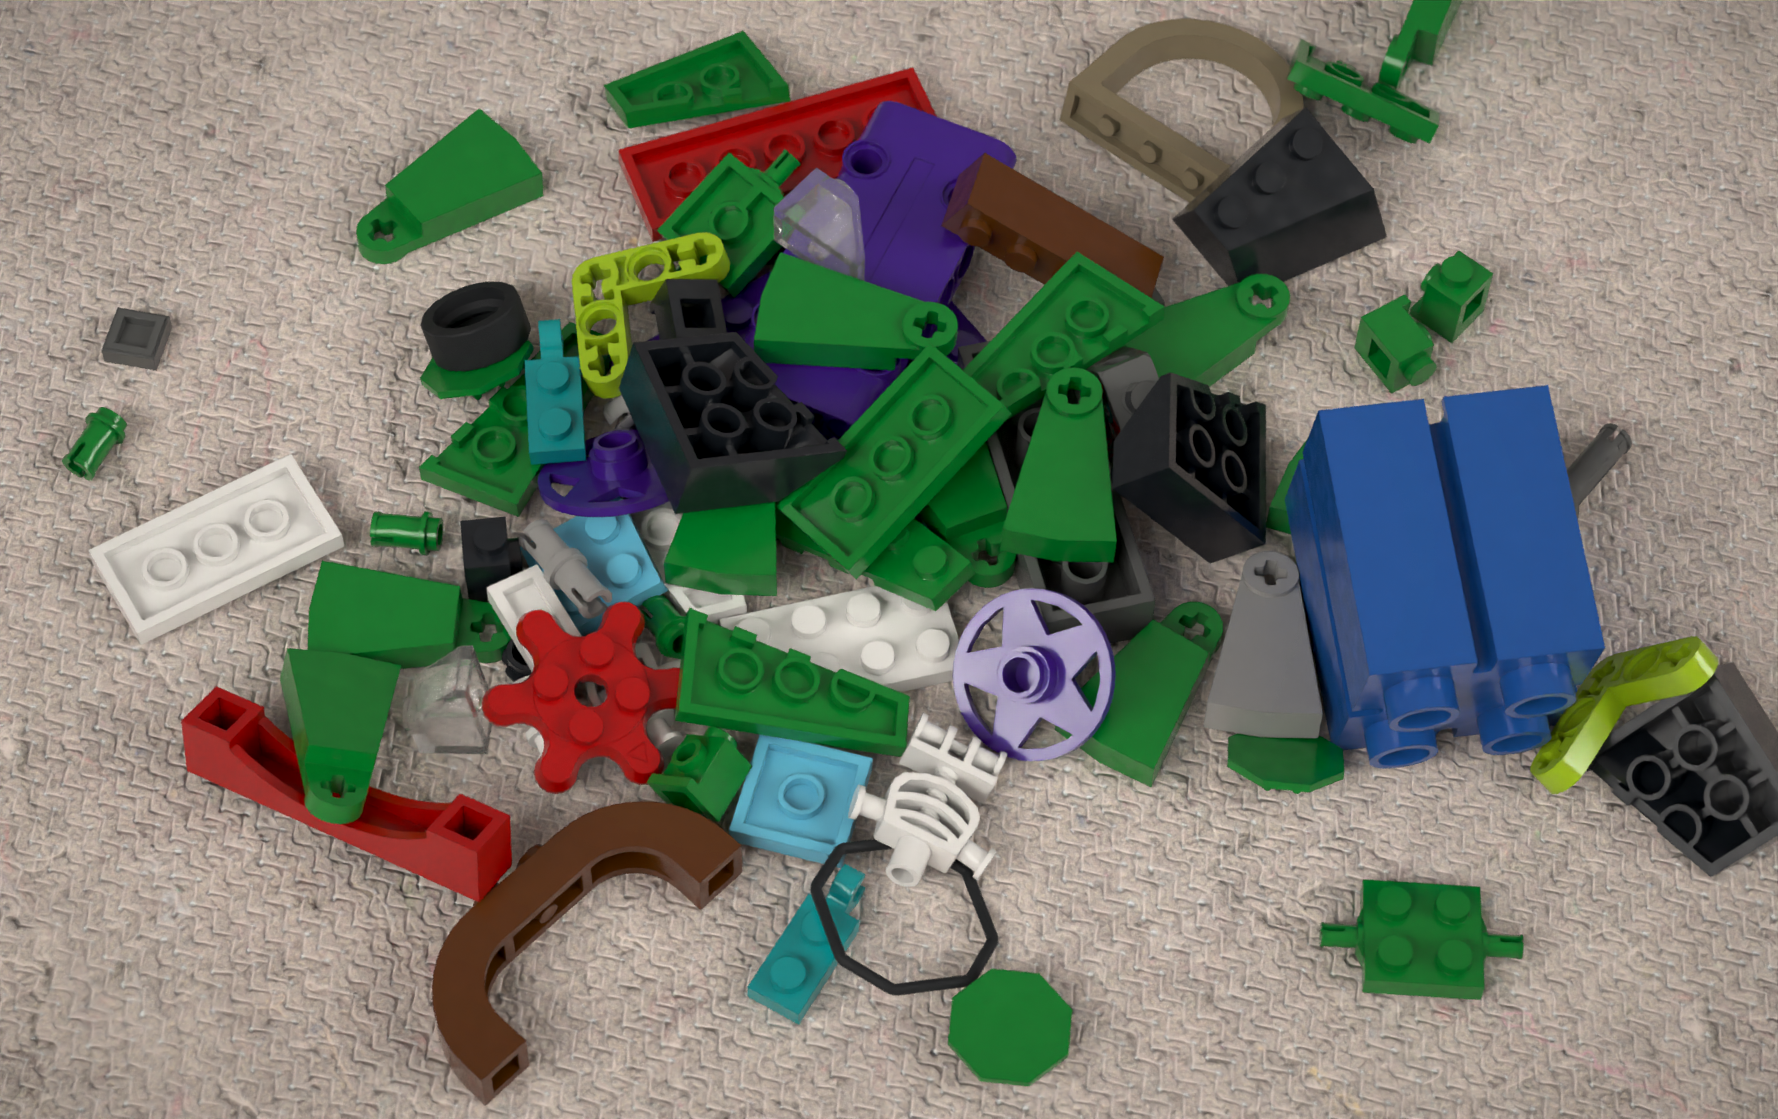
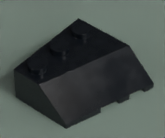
[1172,107,1387,286]
[619,332,847,514]
[1111,372,1266,564]
[1586,662,1778,877]

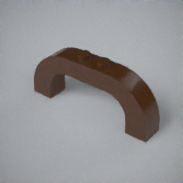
[432,801,742,1106]

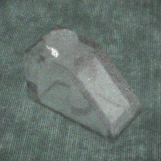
[774,168,865,281]
[402,646,492,754]

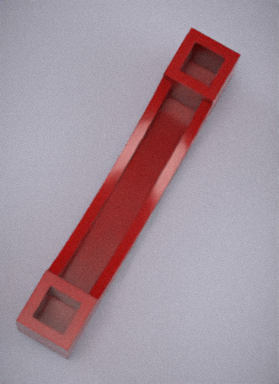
[181,686,512,902]

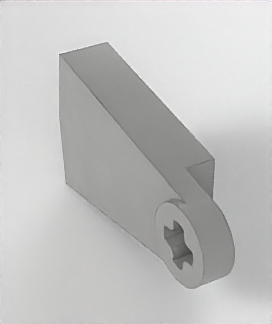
[1203,551,1323,738]

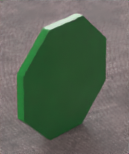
[420,340,534,400]
[1227,733,1344,794]
[948,968,1072,1087]

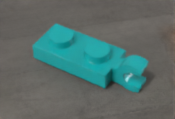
[525,319,586,465]
[747,864,865,1025]

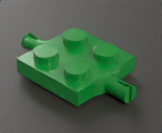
[657,149,804,298]
[1319,879,1524,1000]

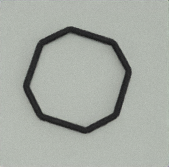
[810,839,998,996]

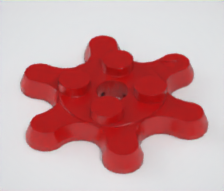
[481,601,680,794]

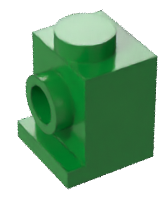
[1409,250,1494,343]
[1354,294,1437,394]
[647,727,752,822]

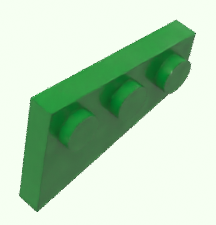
[604,30,791,129]
[1287,39,1440,144]

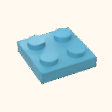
[520,496,668,637]
[729,735,873,868]

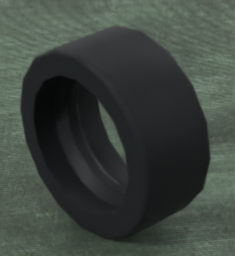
[420,282,531,371]

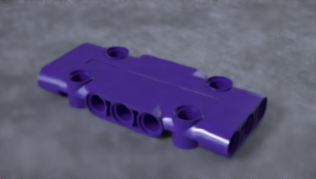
[744,101,1017,440]

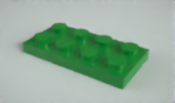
[776,343,1011,579]

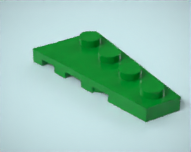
[963,252,1165,421]
[419,322,612,517]
[775,499,975,611]
[675,607,910,757]

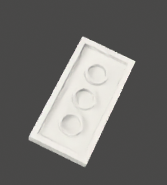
[88,454,344,645]
[719,586,959,692]

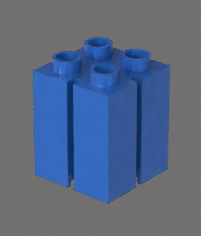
[1285,385,1605,769]

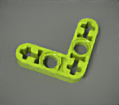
[572,232,730,399]
[1530,636,1719,794]

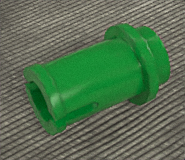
[62,407,127,480]
[370,511,444,556]
[640,595,685,659]

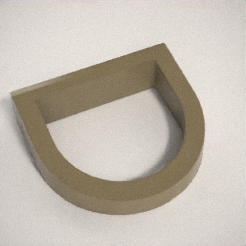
[1060,19,1304,203]

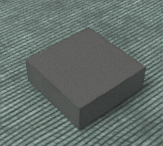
[101,307,172,371]

